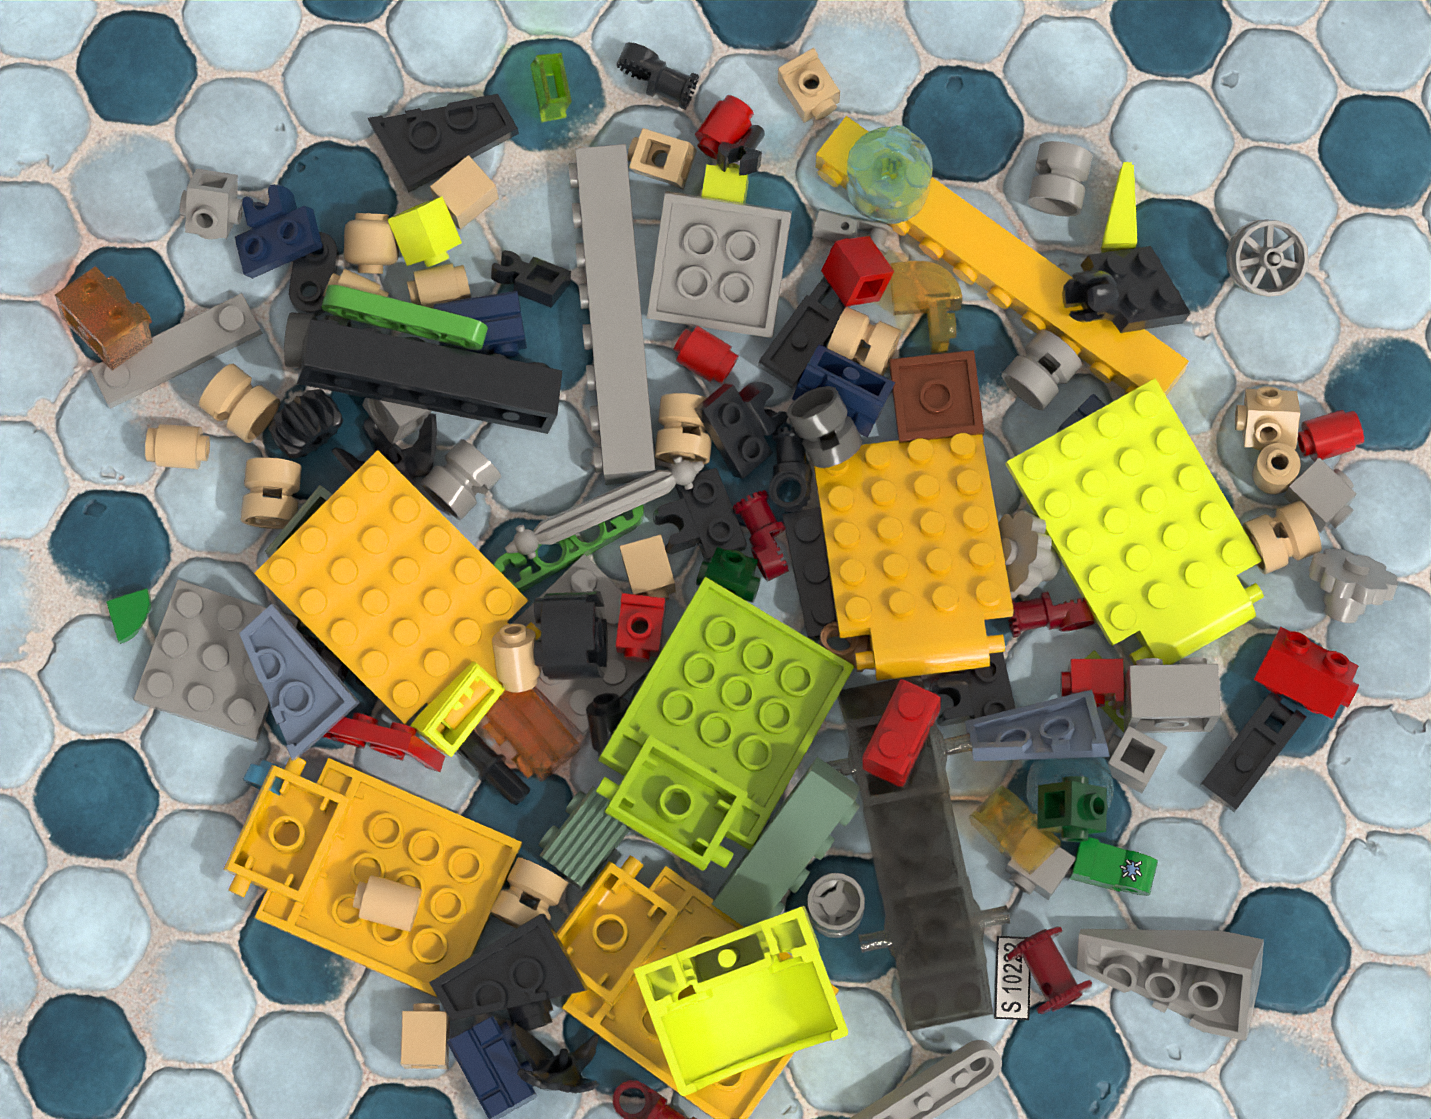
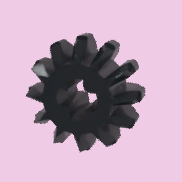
[268,389,344,459]

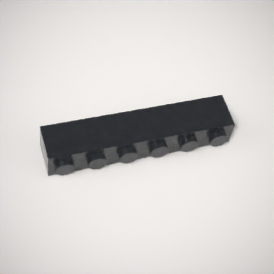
[297,319,563,434]

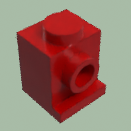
[615,593,666,662]
[1060,659,1124,710]

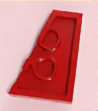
[322,713,446,772]

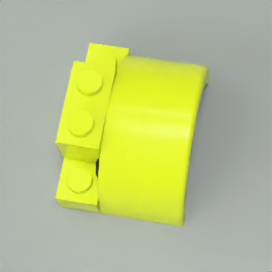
[633,906,848,1096]

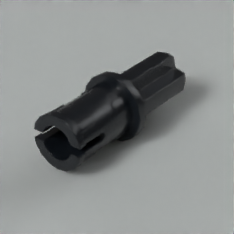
[456,729,530,805]

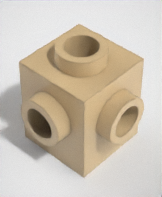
[1235,386,1300,451]

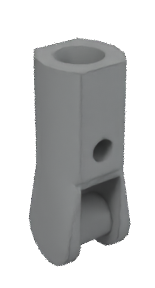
[813,208,893,256]

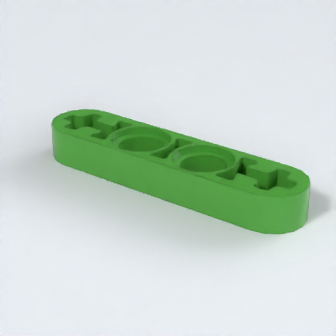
[322,285,488,350]
[494,505,644,592]

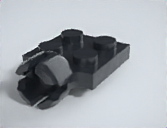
[1062,246,1191,333]

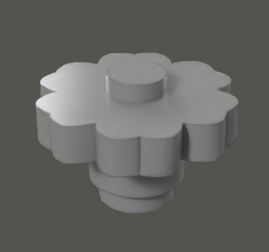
[998,510,1061,599]
[1309,549,1398,623]

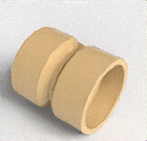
[827,307,902,376]
[199,363,281,443]
[654,393,712,465]
[240,457,302,529]
[1242,500,1322,574]
[490,857,568,929]

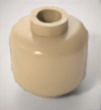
[344,213,399,274]

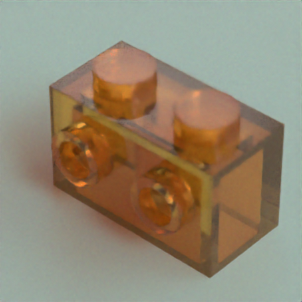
[55,266,153,371]

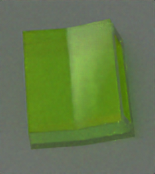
[530,53,572,122]

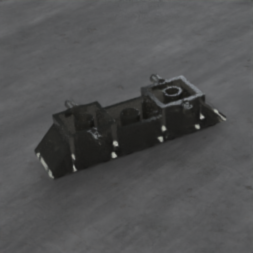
[826,675,1010,1032]

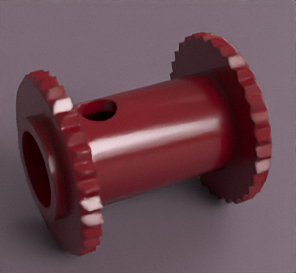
[1007,926,1092,1014]

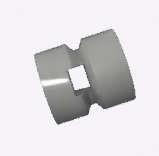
[1028,141,1093,217]
[1001,329,1082,410]
[420,439,501,520]
[807,873,865,938]

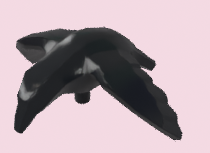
[332,413,437,487]
[510,1024,600,1094]

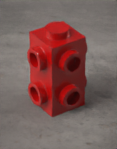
[1254,626,1359,719]

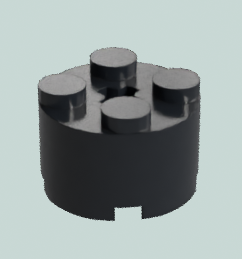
[534,591,608,681]

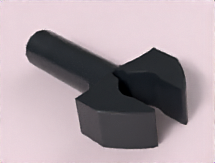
[717,125,765,176]

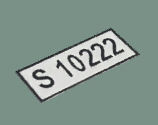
[994,936,1031,1020]

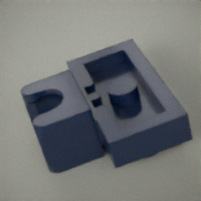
[235,184,323,279]

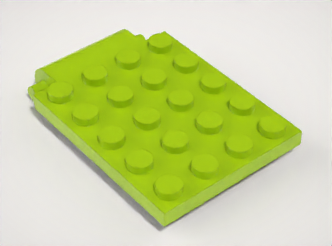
[595,577,855,871]

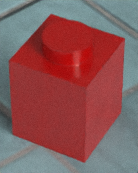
[821,236,894,307]

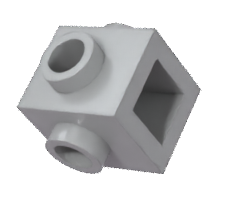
[179,169,243,239]

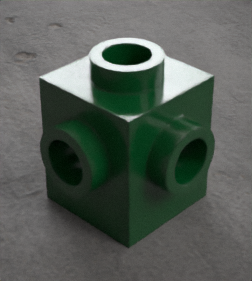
[696,547,761,603]
[1037,776,1108,842]

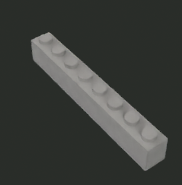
[569,144,656,485]

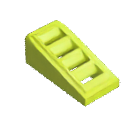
[1101,162,1137,253]
[410,662,505,757]

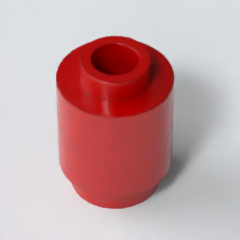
[695,95,754,160]
[673,326,739,385]
[1297,410,1364,462]

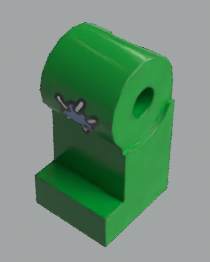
[1070,837,1158,896]

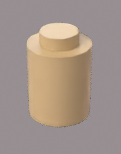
[353,875,422,932]

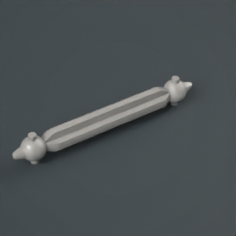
[505,455,704,559]

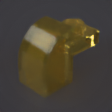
[890,261,963,353]
[969,786,1061,875]

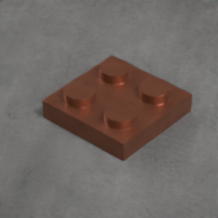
[889,350,984,443]

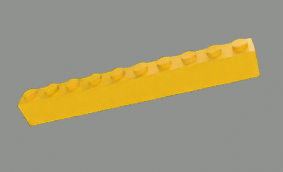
[815,116,1189,396]

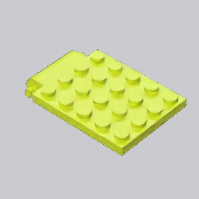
[1005,378,1264,665]

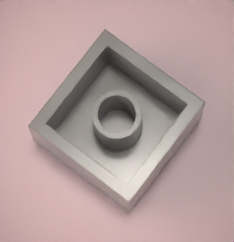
[1123,657,1221,734]

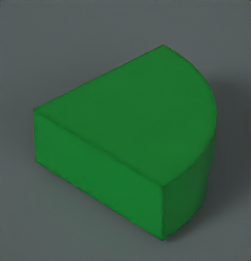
[106,588,151,644]

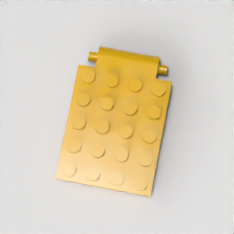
[813,433,1013,681]
[254,450,541,734]
[224,757,522,999]
[556,855,839,1119]

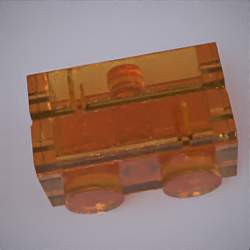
[483,689,580,782]

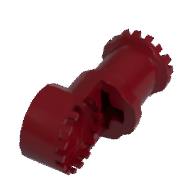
[732,490,789,582]
[1008,591,1096,638]
[613,1080,697,1119]

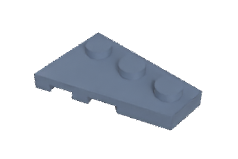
[239,604,360,761]
[964,690,1110,761]

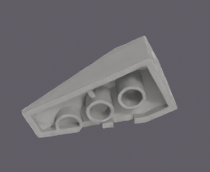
[1077,929,1264,1041]

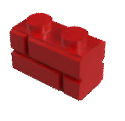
[862,679,941,787]

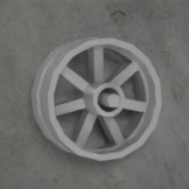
[1226,219,1309,297]

